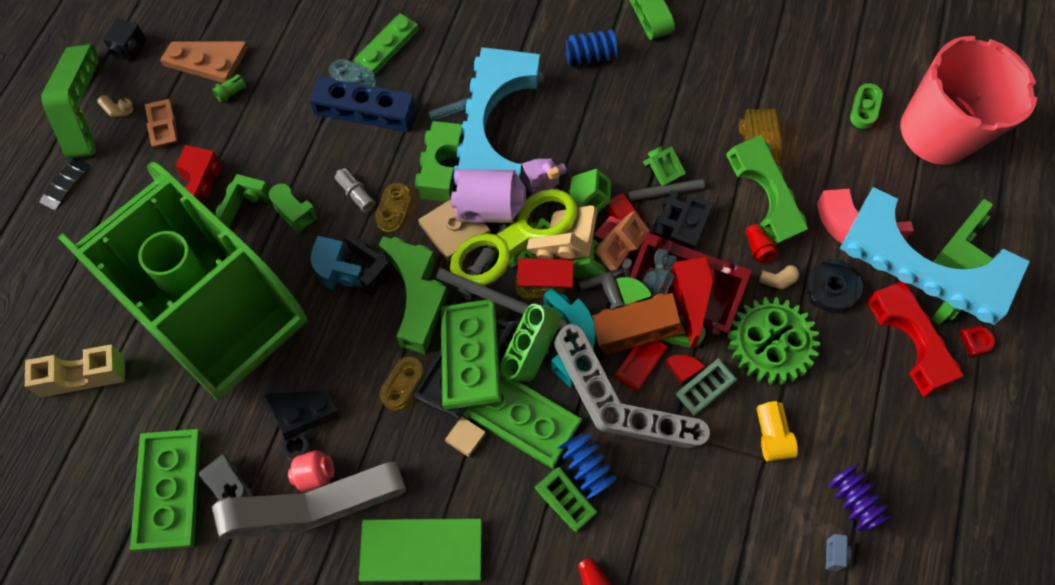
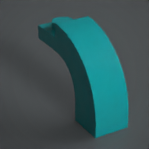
[544,288,595,388]

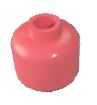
[288,451,335,492]

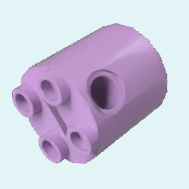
[451,169,526,223]

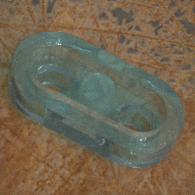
[329,59,375,87]

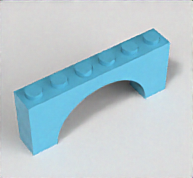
[453,47,540,181]
[839,187,1030,325]

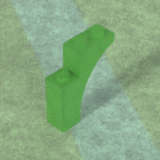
[379,236,448,354]

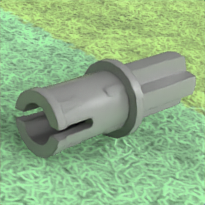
[335,168,376,213]

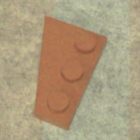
[160,41,248,83]

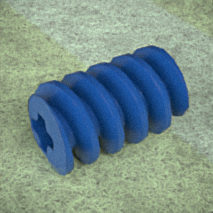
[565,30,617,66]
[557,433,617,499]

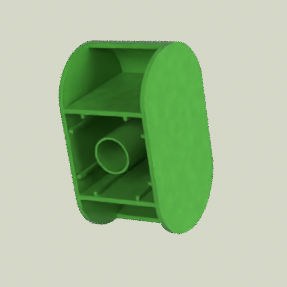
[58,162,308,402]

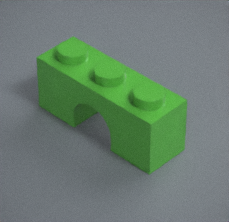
[415,121,464,202]

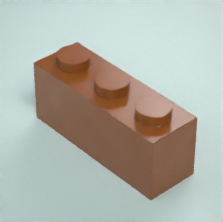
[592,293,685,355]

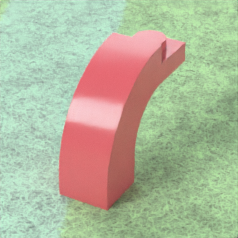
[817,189,914,244]

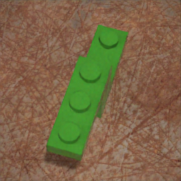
[931,199,993,325]

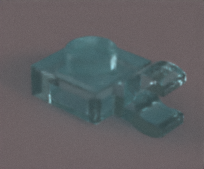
[643,249,677,297]

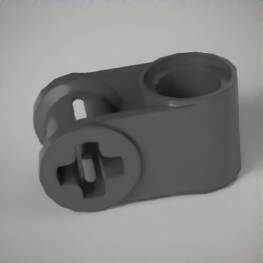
[199,454,252,501]

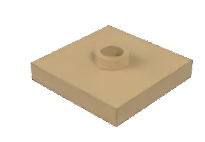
[418,199,491,261]

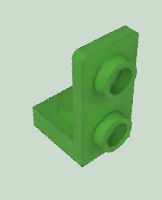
[216,174,270,228]

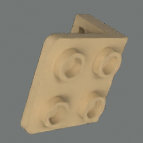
[527,205,597,260]

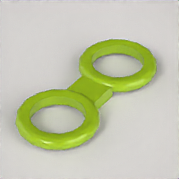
[450,189,577,286]

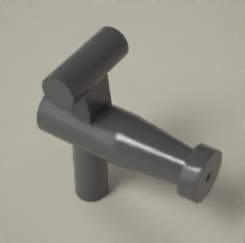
[578,259,633,309]

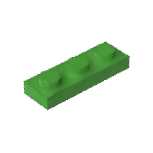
[354,13,419,77]

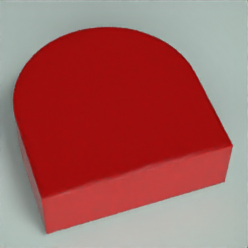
[959,326,995,358]

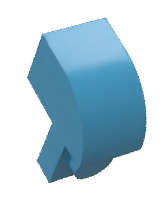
[311,236,363,290]

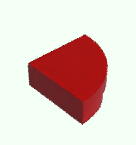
[665,355,705,384]

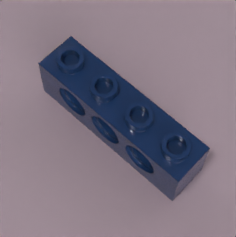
[309,77,416,132]

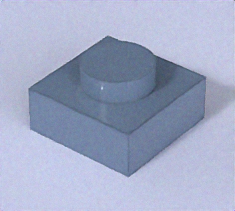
[826,534,851,571]

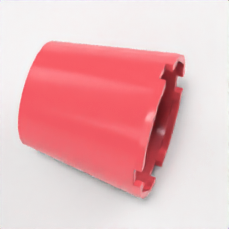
[901,36,1037,165]

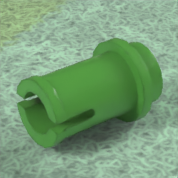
[212,74,246,102]

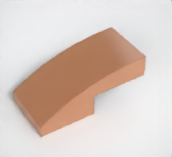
[145,99,178,148]
[594,212,650,271]

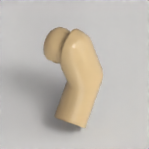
[759,265,799,290]

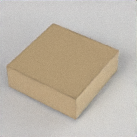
[445,417,486,457]

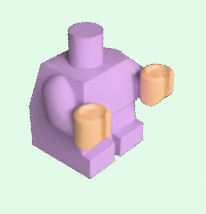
[521,159,567,196]

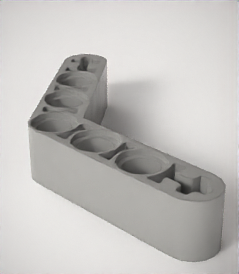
[554,324,710,448]
[212,462,406,539]

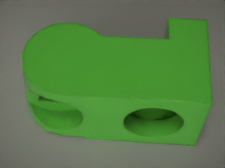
[269,184,318,233]

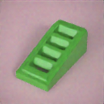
[534,467,597,532]

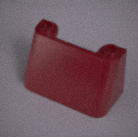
[630,232,752,336]

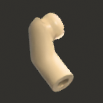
[98,95,133,117]

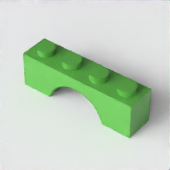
[726,135,808,245]
[566,169,611,279]

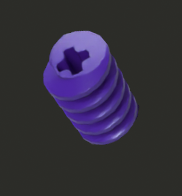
[829,463,893,531]

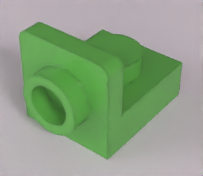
[643,146,686,186]

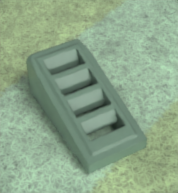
[675,358,737,416]

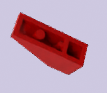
[671,257,715,348]

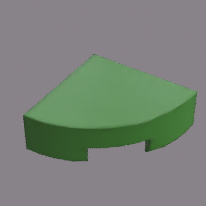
[617,277,652,305]

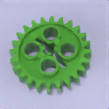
[727,297,820,385]

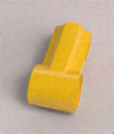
[757,401,798,461]

